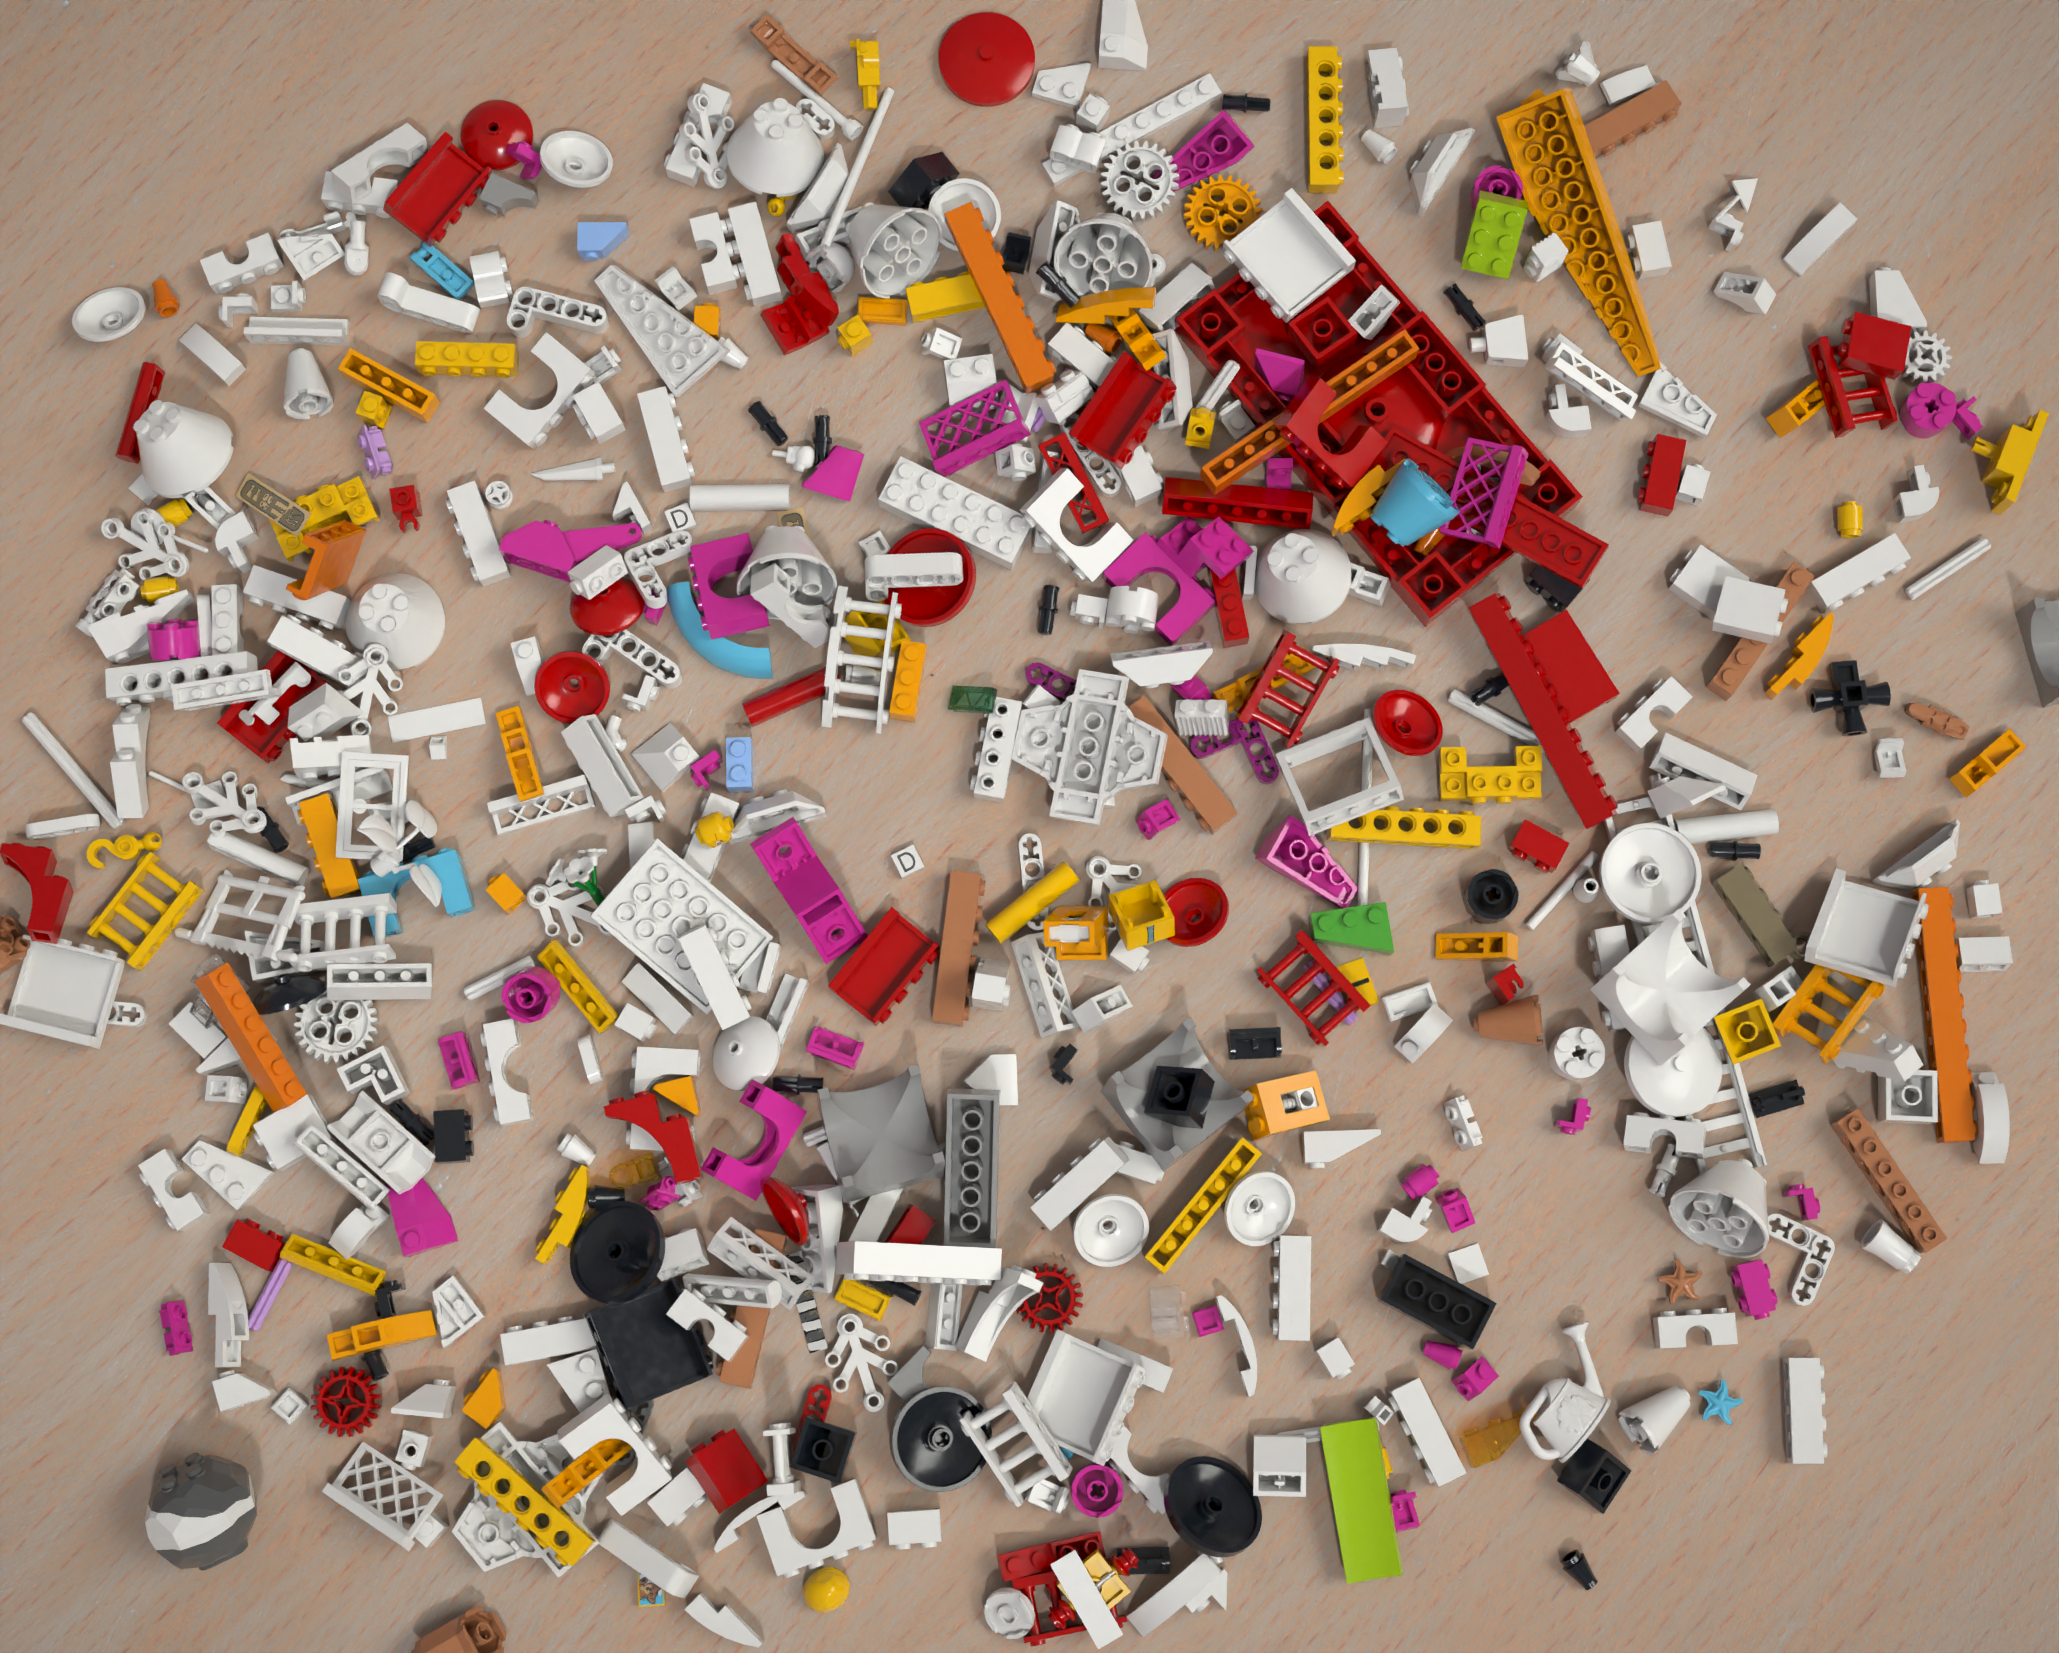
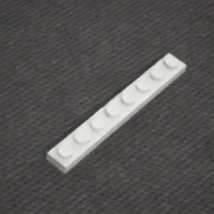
[1042,73,1222,187]

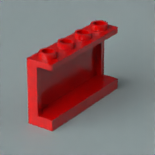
[383,132,492,247]
[1068,352,1177,470]
[1523,609,1620,724]
[217,650,333,764]
[828,907,940,1026]

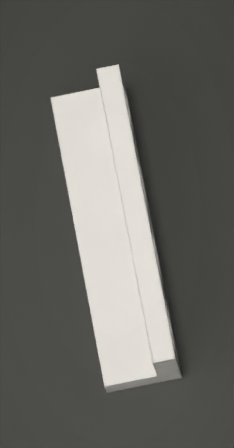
[244,317,350,346]
[1544,342,1638,421]
[171,669,281,711]
[285,768,393,826]
[487,775,595,836]
[1011,932,1079,1038]
[766,973,809,1077]
[707,1217,814,1310]

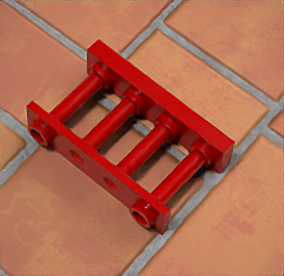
[1807,336,1898,438]
[1235,629,1340,748]
[1257,930,1371,1046]
[1012,1558,1128,1647]

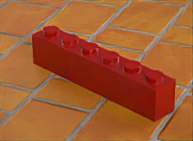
[1162,477,1313,529]

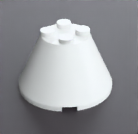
[727,98,824,197]
[846,202,942,298]
[1054,213,1153,297]
[133,400,233,498]
[737,525,837,620]
[1254,529,1352,625]
[345,573,446,671]
[1669,1159,1769,1258]

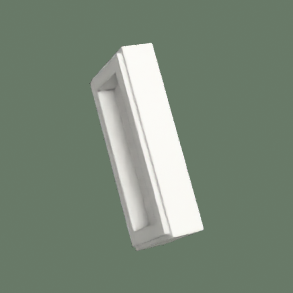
[1242,546,1257,600]
[1381,982,1438,1023]

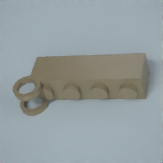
[1711,864,1811,967]

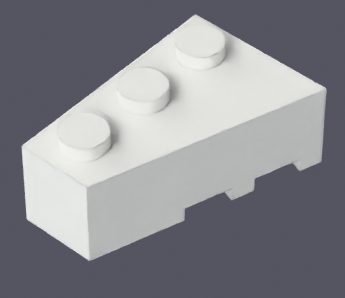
[1365,48,1409,128]
[290,735,372,781]

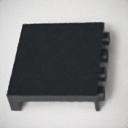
[584,1277,713,1410]

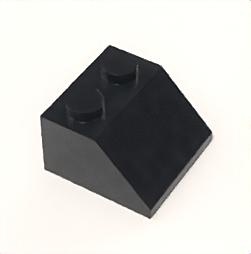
[1525,564,1590,612]
[1144,1066,1215,1129]
[790,1417,857,1483]
[1557,1439,1631,1514]

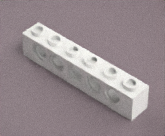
[105,651,258,706]

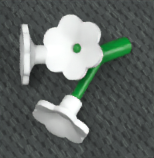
[546,848,607,906]

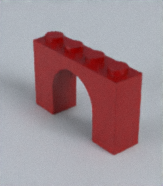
[1274,378,1387,489]

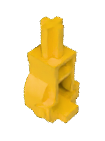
[850,39,880,111]

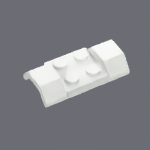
[326,1090,436,1194]

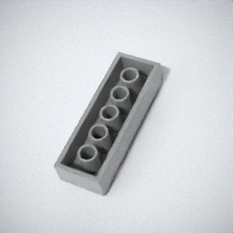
[944,1088,1001,1248]

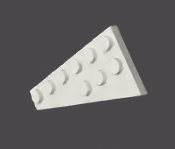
[594,265,731,397]

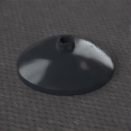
[252,973,327,1015]

